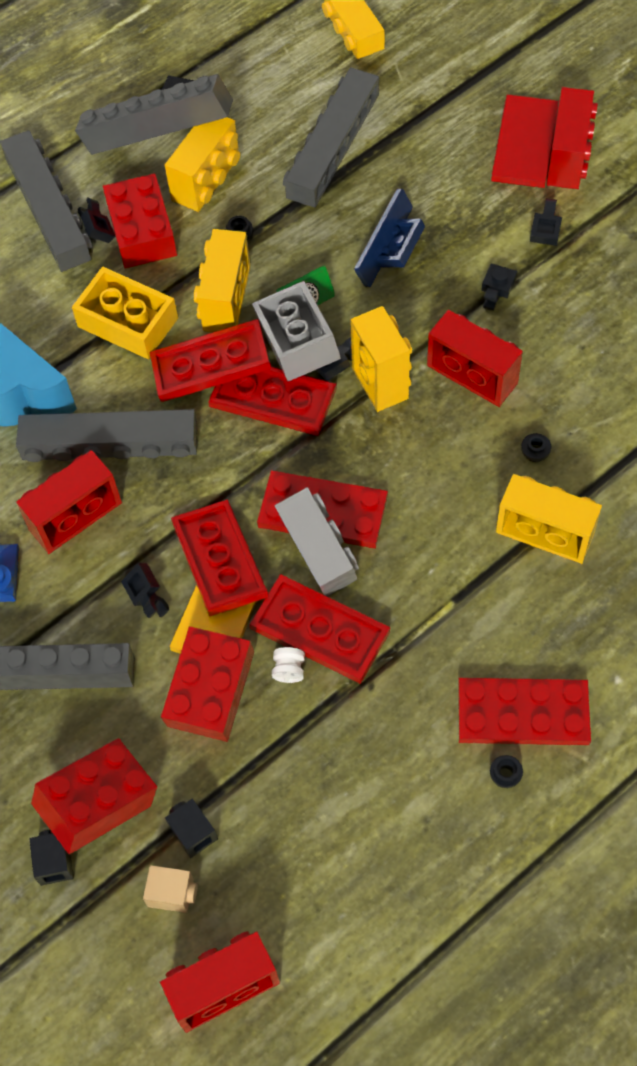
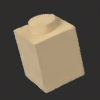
[143,865,198,913]

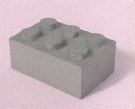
[252,281,341,382]
[275,487,359,597]

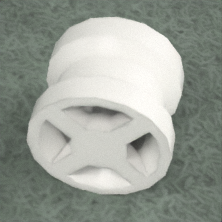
[272,647,305,683]

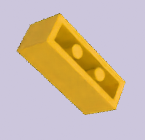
[322,0,385,59]

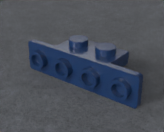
[354,189,425,287]

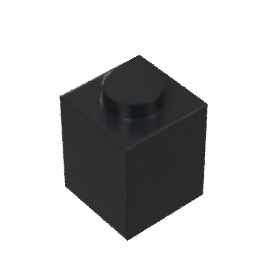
[165,798,218,859]
[29,830,74,886]

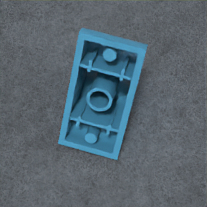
[0,323,77,426]

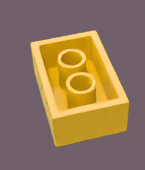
[165,117,240,212]
[194,229,251,332]
[72,266,178,360]
[350,306,412,412]
[496,474,602,564]

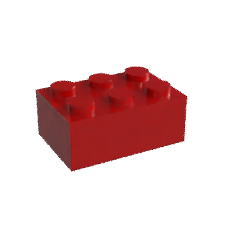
[546,87,598,190]
[103,173,177,269]
[427,309,523,407]
[16,450,122,554]
[161,626,254,742]
[31,738,157,855]
[160,931,280,1033]

